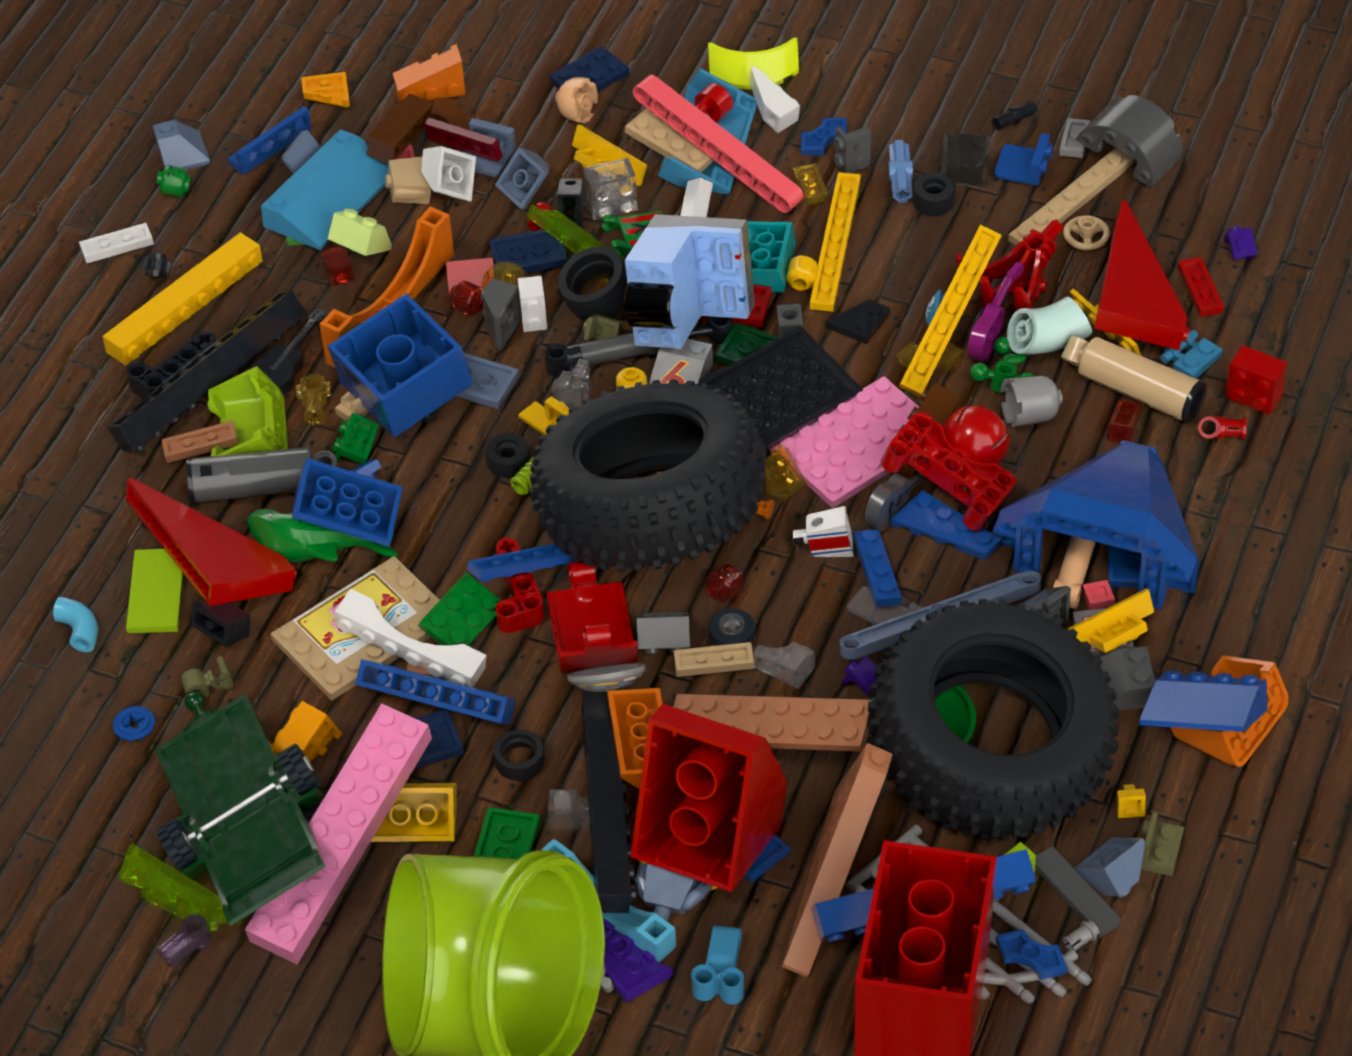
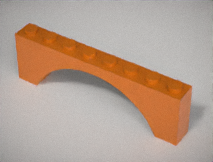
[320,207,454,368]

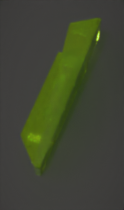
[527,205,626,262]
[118,844,243,931]

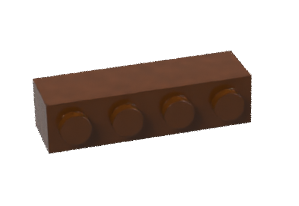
[366,93,433,164]
[895,383,960,479]

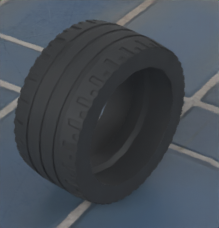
[558,246,634,321]

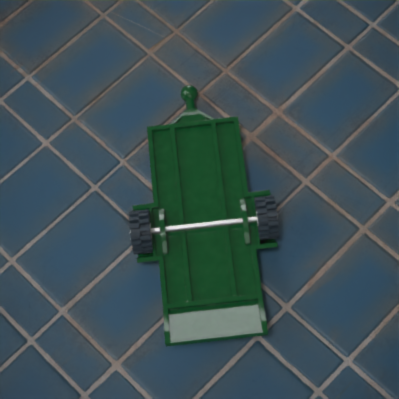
[155,691,326,926]

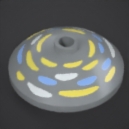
[567,663,646,692]

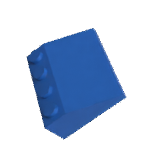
[292,458,403,547]
[1139,670,1267,732]

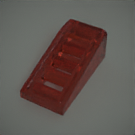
[1107,400,1143,443]

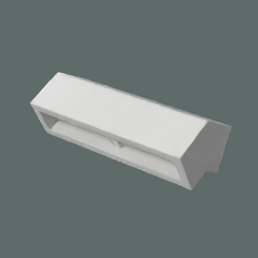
[680,178,713,217]

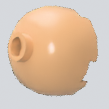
[556,77,598,123]

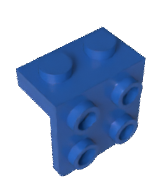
[994,133,1053,186]

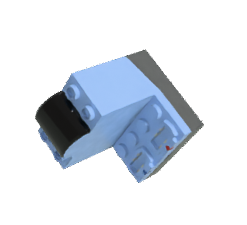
[623,214,755,349]

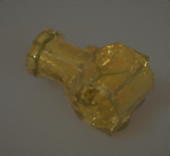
[296,374,332,424]

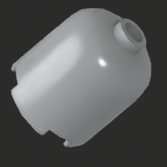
[1001,376,1062,427]

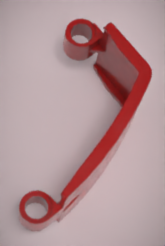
[547,560,638,673]

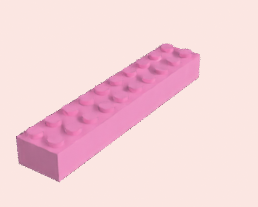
[245,703,432,964]

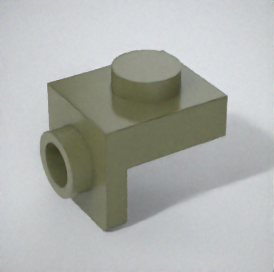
[583,314,623,341]

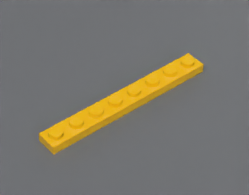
[810,172,861,312]
[899,225,1002,397]

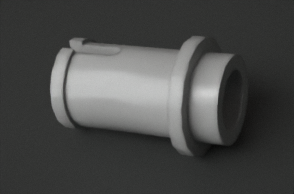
[1062,920,1099,952]

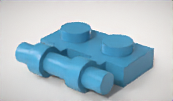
[1160,330,1223,378]

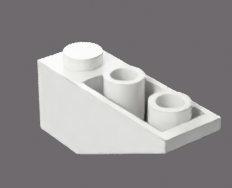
[750,66,800,133]

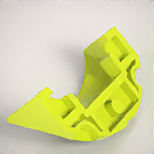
[708,38,799,90]

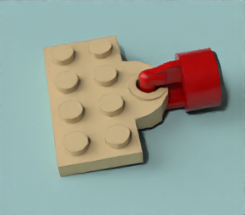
[625,83,733,172]

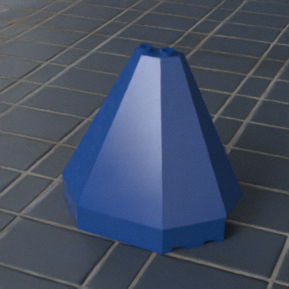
[992,441,1199,610]

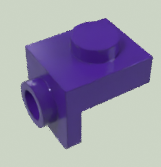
[1223,226,1258,261]
[841,656,877,697]

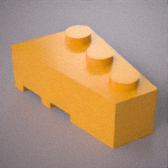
[272,701,342,762]

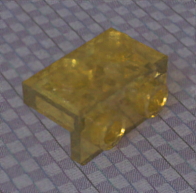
[764,445,806,502]

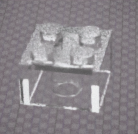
[583,158,638,220]

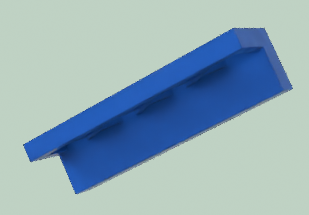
[228,106,311,175]

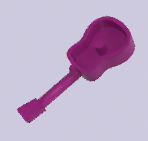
[968,262,1024,363]

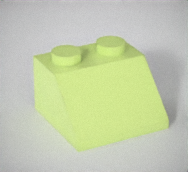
[328,209,392,256]

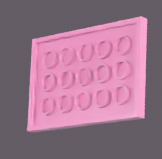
[770,376,919,509]

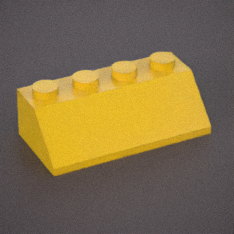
[371,783,457,842]

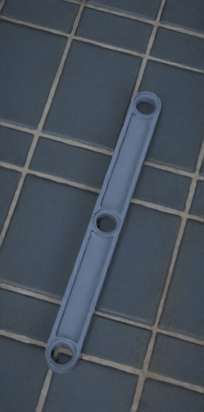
[840,571,1041,659]

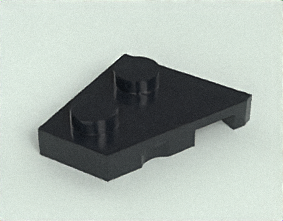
[826,300,890,344]

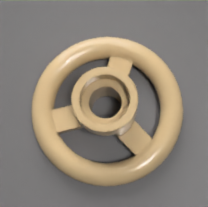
[1063,215,1110,250]

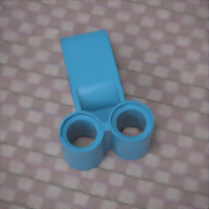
[691,925,744,1004]

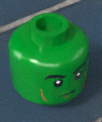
[156,165,191,197]

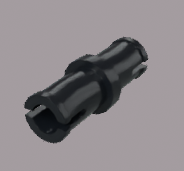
[992,101,1037,130]

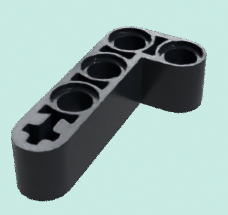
[126,331,216,399]

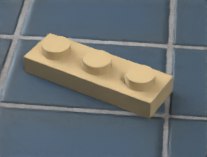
[674,642,754,677]

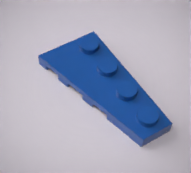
[891,490,1001,560]

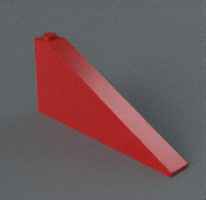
[1094,200,1190,350]
[125,478,296,606]

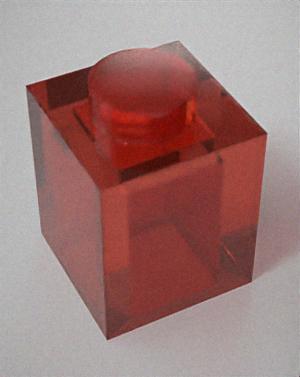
[322,246,354,286]

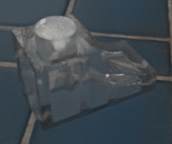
[552,358,591,408]
[754,641,815,689]
[548,789,590,831]

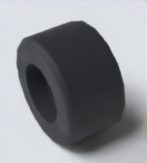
[913,173,955,216]

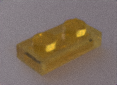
[794,163,828,205]

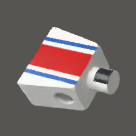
[793,506,853,557]

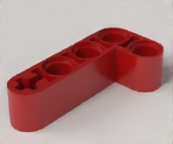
[495,538,544,633]

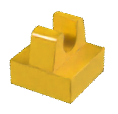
[1116,784,1146,818]

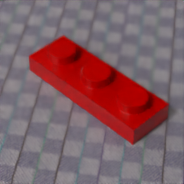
[1178,257,1224,317]

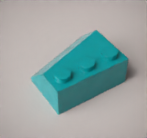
[747,221,796,292]

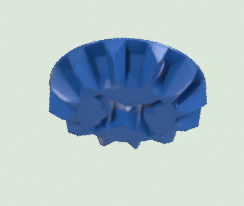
[113,706,155,743]

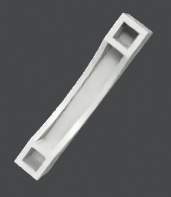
[335,588,486,687]

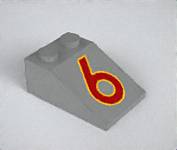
[649,339,713,385]

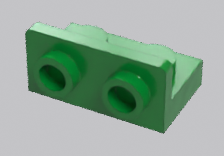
[331,412,379,464]

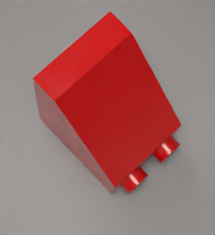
[631,704,788,892]

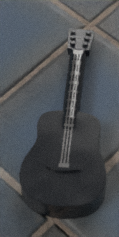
[249,308,329,395]

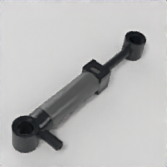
[545,316,733,382]

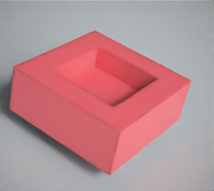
[1082,580,1115,610]

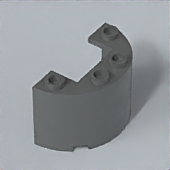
[1076,95,1183,189]

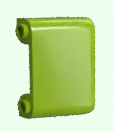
[207,366,288,456]

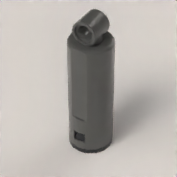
[186,446,338,503]

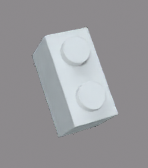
[518,276,547,332]

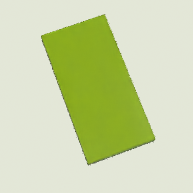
[126,549,184,633]

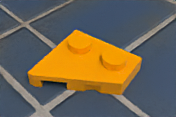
[301,72,350,107]

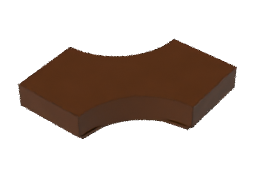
[431,98,476,130]

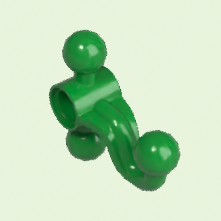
[970,336,1034,393]

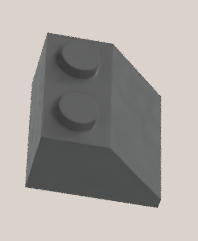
[481,278,521,351]
[637,611,690,654]

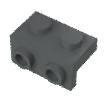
[834,127,871,173]

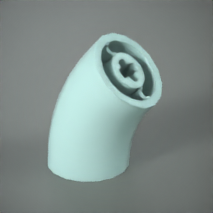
[1007,297,1092,355]

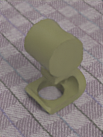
[181,656,234,697]

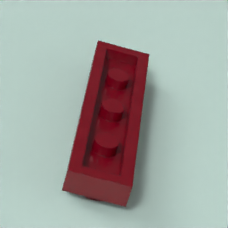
[424,118,503,162]

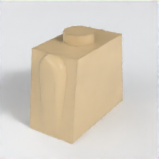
[385,156,431,204]

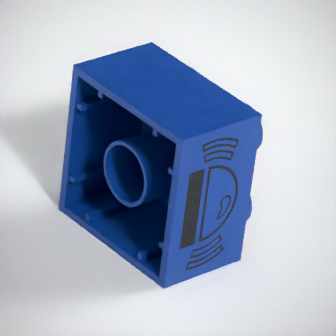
[328,293,473,438]

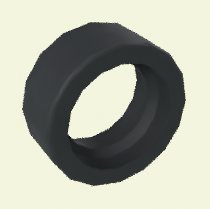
[493,729,545,781]

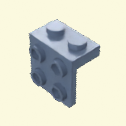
[463,118,516,177]
[282,130,321,174]

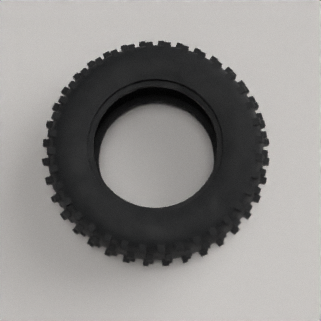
[530,379,767,572]
[868,599,1119,840]

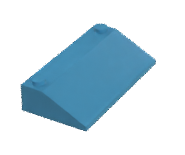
[658,68,757,194]
[261,129,388,250]

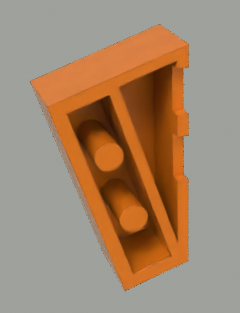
[393,44,466,102]

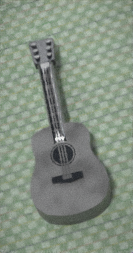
[865,471,925,531]

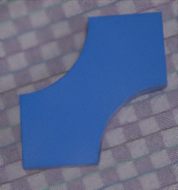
[801,118,847,155]
[996,929,1068,980]

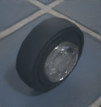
[709,608,755,646]

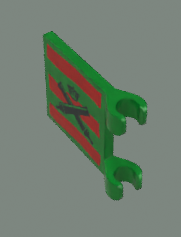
[602,211,664,256]

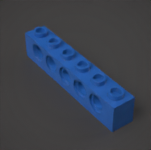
[355,659,516,724]

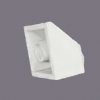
[421,146,476,202]

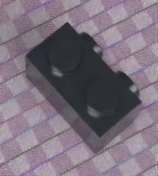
[191,599,250,647]

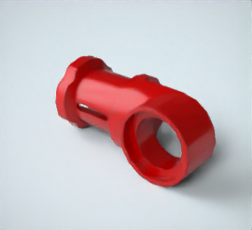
[1197,416,1247,440]

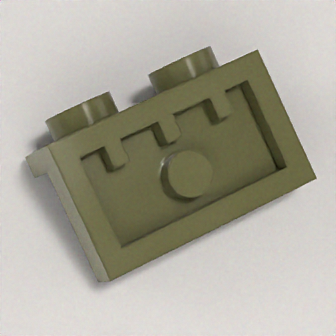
[1141,811,1184,876]

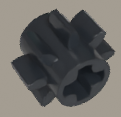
[141,252,171,278]

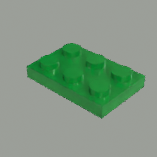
[418,572,501,646]

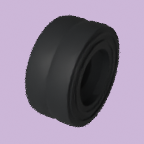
[485,433,531,478]

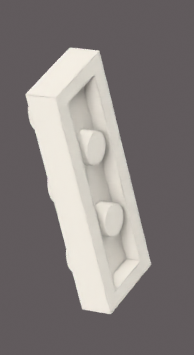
[79,223,154,263]

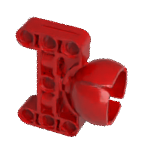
[880,405,1016,531]

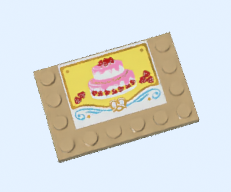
[270,556,440,701]

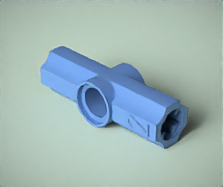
[889,140,913,203]

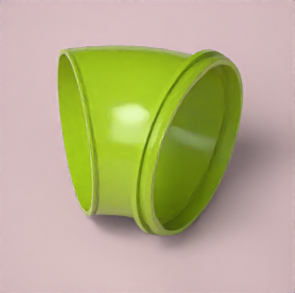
[382,850,605,1056]

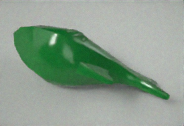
[247,509,398,562]

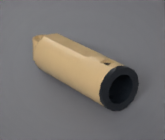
[1061,335,1207,423]

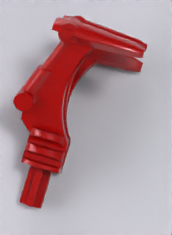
[955,219,1064,311]

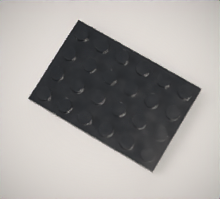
[695,325,863,452]

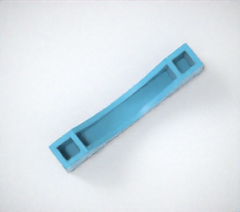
[542,839,676,963]

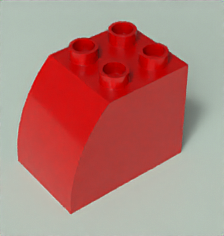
[854,840,997,1056]

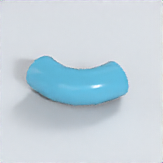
[53,597,99,652]

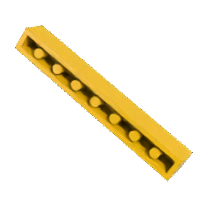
[103,232,263,366]

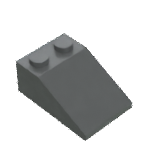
[1100,646,1155,710]

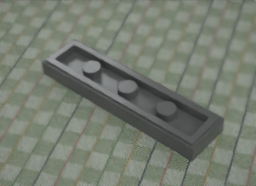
[1035,846,1122,938]

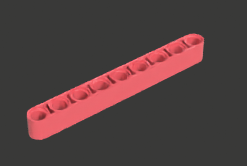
[633,75,804,213]

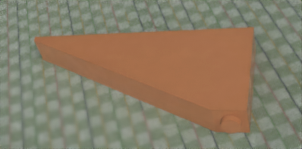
[781,743,892,977]

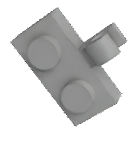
[1060,118,1103,158]

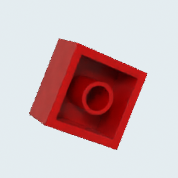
[1225,345,1287,415]

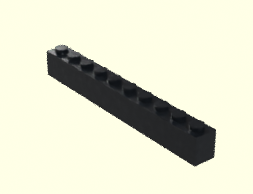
[107,290,307,452]
[581,692,636,913]

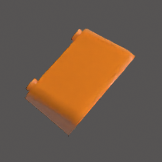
[1171,655,1288,767]

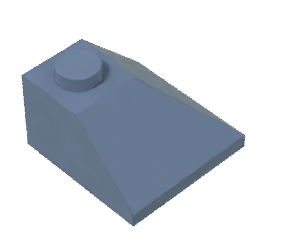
[152,120,211,169]
[495,147,549,210]
[1074,837,1145,898]

